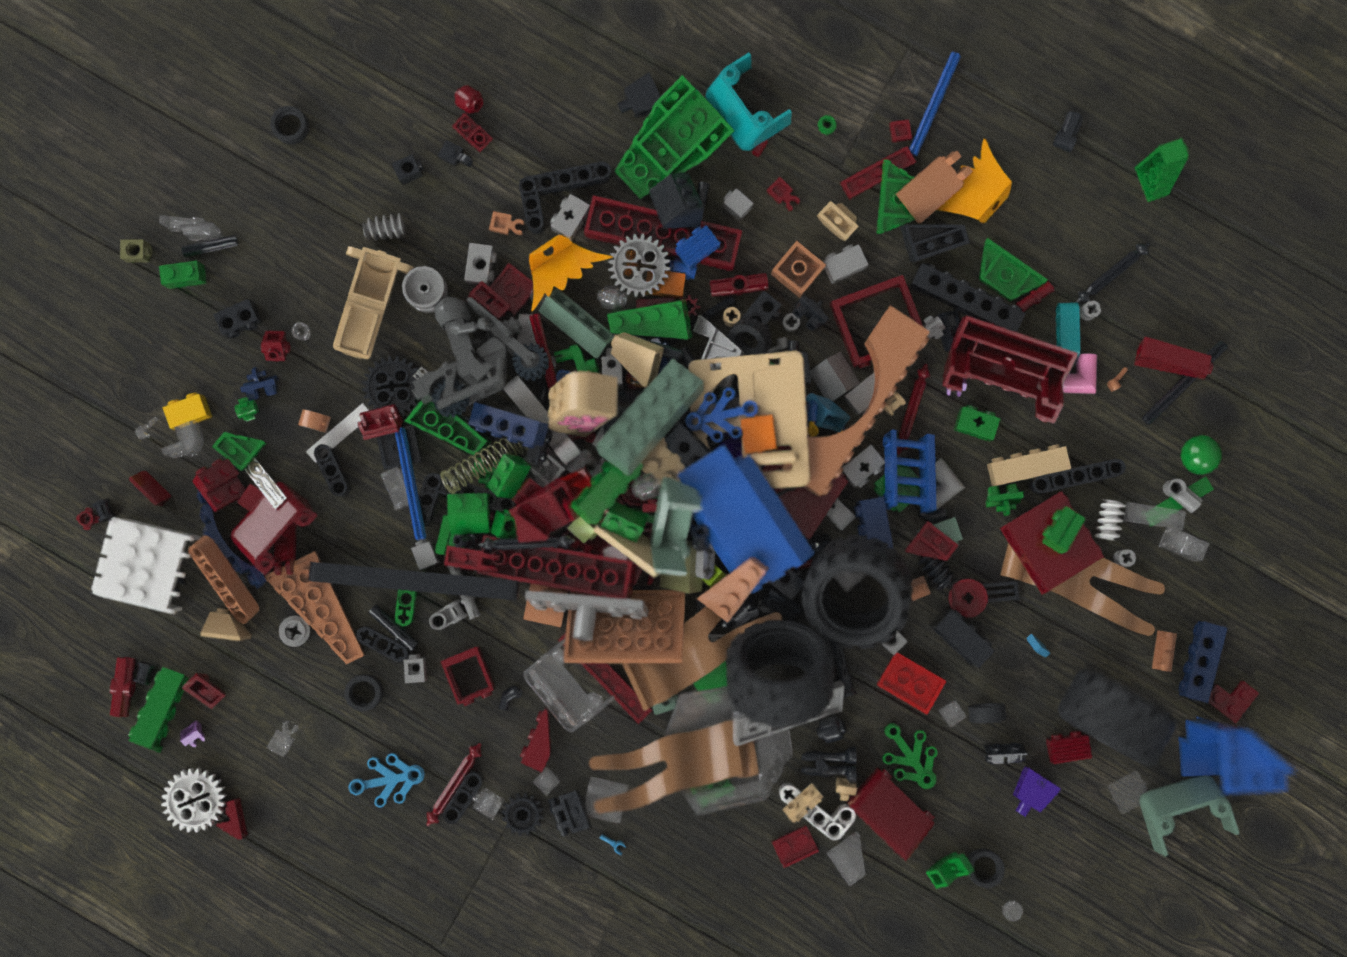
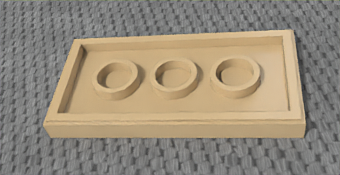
[594,523,660,577]

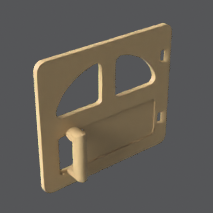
[688,351,810,488]

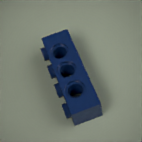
[468,402,549,449]
[1178,621,1227,703]

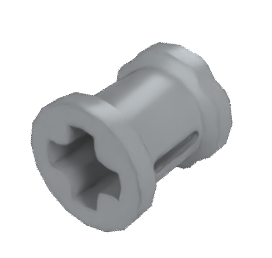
[1079,301,1101,321]
[1113,549,1136,567]

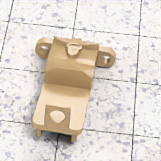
[333,246,414,359]

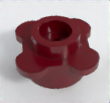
[76,507,99,530]

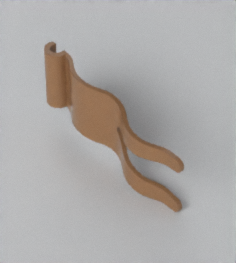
[1000,543,1165,636]
[622,606,782,711]
[589,720,759,813]

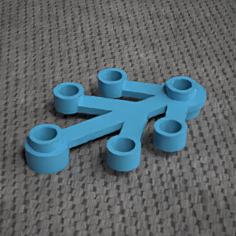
[349,753,425,808]

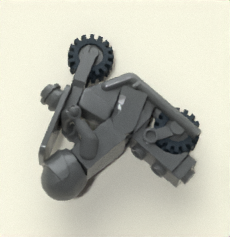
[412,297,549,417]

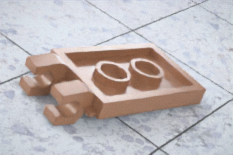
[896,151,973,224]

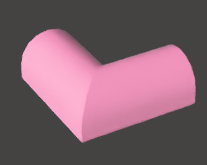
[1063,354,1097,394]

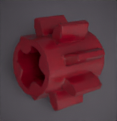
[680,295,701,318]

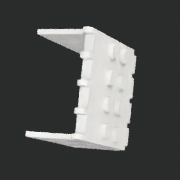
[91,517,201,614]

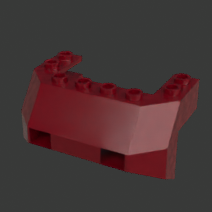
[943,316,1078,423]

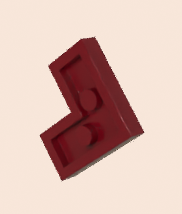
[1208,681,1259,723]

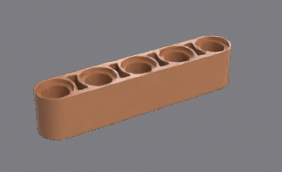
[189,536,259,624]

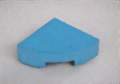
[1027,634,1050,657]

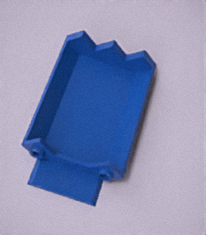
[677,446,815,593]

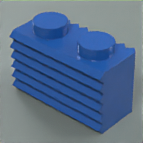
[675,225,720,270]

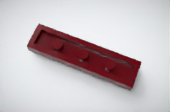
[840,146,916,200]

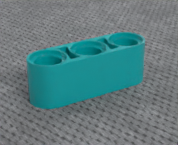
[1056,303,1080,358]

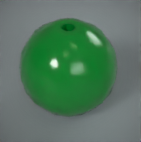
[1180,435,1222,475]

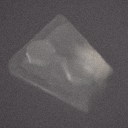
[827,831,865,886]

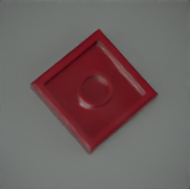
[490,263,534,316]

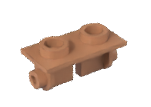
[1152,630,1177,672]

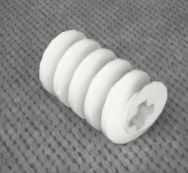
[1095,499,1126,541]

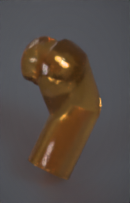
[624,250,638,277]

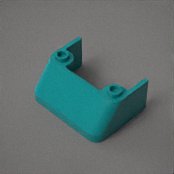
[706,52,792,151]

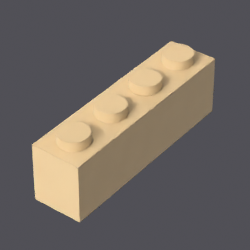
[987,444,1071,486]

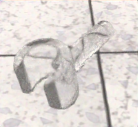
[135,416,159,440]

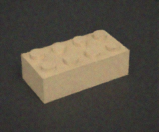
[641,438,686,487]

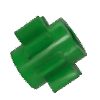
[235,397,259,422]

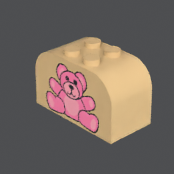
[548,372,617,437]

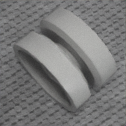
[402,266,449,313]

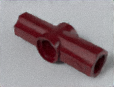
[710,273,768,297]
[110,657,136,717]

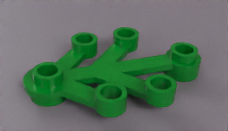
[882,723,938,789]

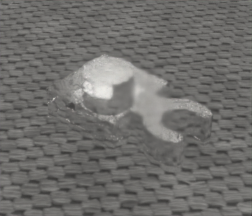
[267,720,299,757]

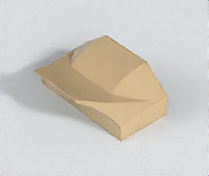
[817,201,859,241]

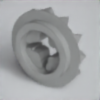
[279,616,310,647]

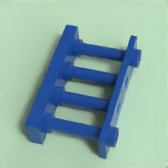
[883,430,937,514]

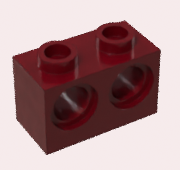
[466,281,511,321]

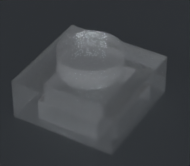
[938,700,966,728]
[533,767,560,795]

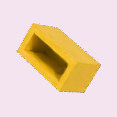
[162,392,212,431]

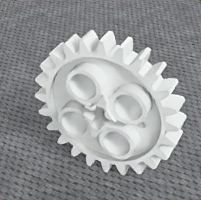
[161,768,227,832]

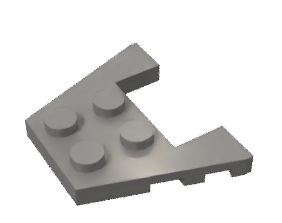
[693,315,744,388]

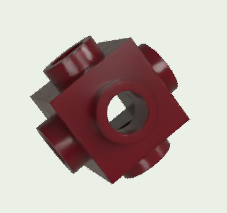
[261,331,291,362]

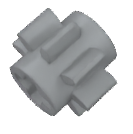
[923,315,946,340]

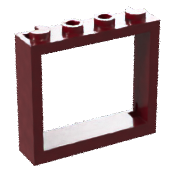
[829,275,923,369]

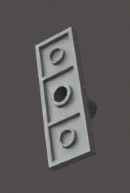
[525,591,648,641]
[733,680,844,746]

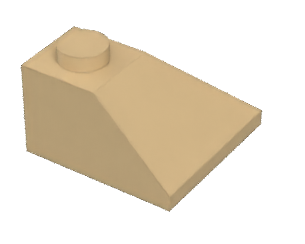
[201,608,251,641]

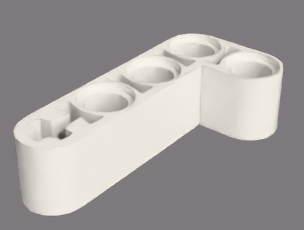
[779,782,856,840]

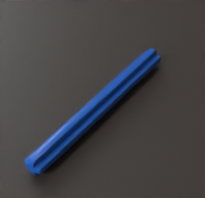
[909,52,961,156]
[395,427,426,540]

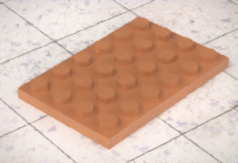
[564,590,686,663]

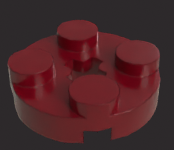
[948,579,988,618]

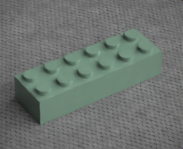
[596,359,704,476]

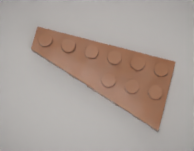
[264,551,365,664]

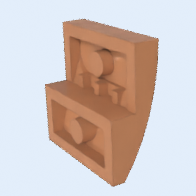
[523,583,569,627]

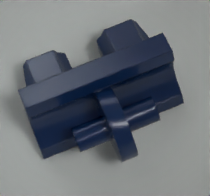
[240,367,278,401]

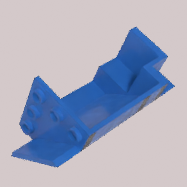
[1179,716,1296,793]

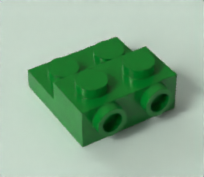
[873,465,920,513]

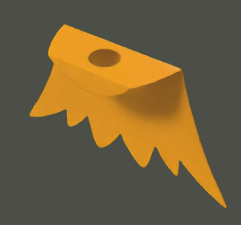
[937,138,1012,223]
[529,235,613,311]

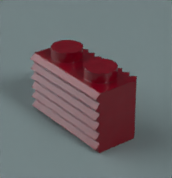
[1046,731,1092,764]

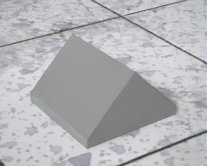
[810,352,860,401]

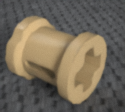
[723,307,741,327]
[883,391,906,416]

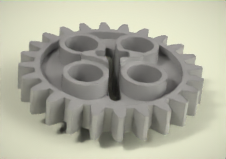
[608,234,671,297]

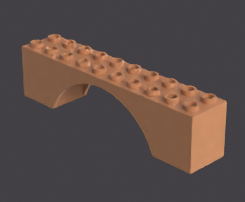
[780,306,930,497]

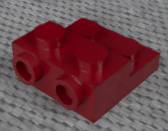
[192,458,246,512]

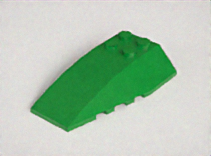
[615,75,735,199]

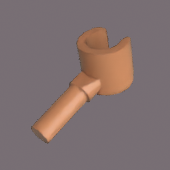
[1107,367,1128,392]

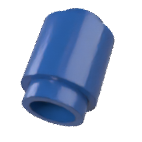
[669,257,697,280]

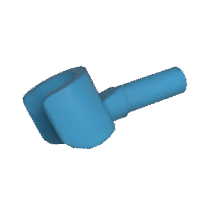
[600,834,626,855]

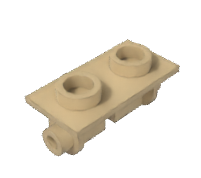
[783,783,823,823]

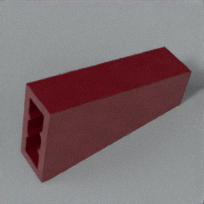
[1134,337,1213,379]

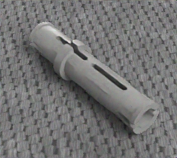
[447,566,481,620]

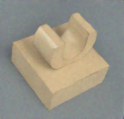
[835,776,857,801]

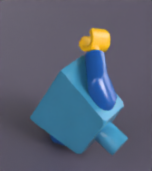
[806,393,851,437]

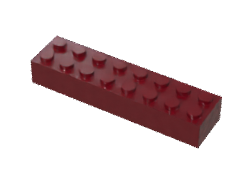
[584,195,742,272]
[477,535,637,600]

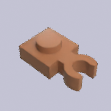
[489,211,525,235]

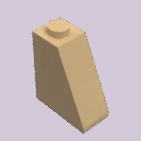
[611,332,664,388]

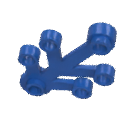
[685,388,759,443]

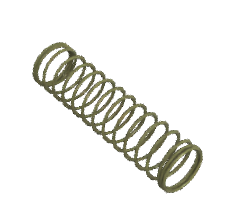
[441,428,529,494]

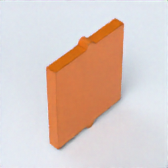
[740,415,777,454]

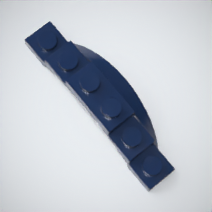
[196,490,267,588]

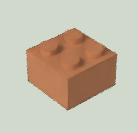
[771,241,826,298]

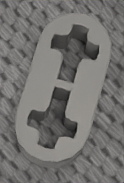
[695,542,715,579]

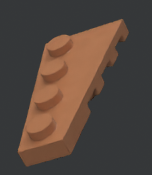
[697,556,769,623]

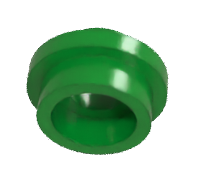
[818,115,837,135]

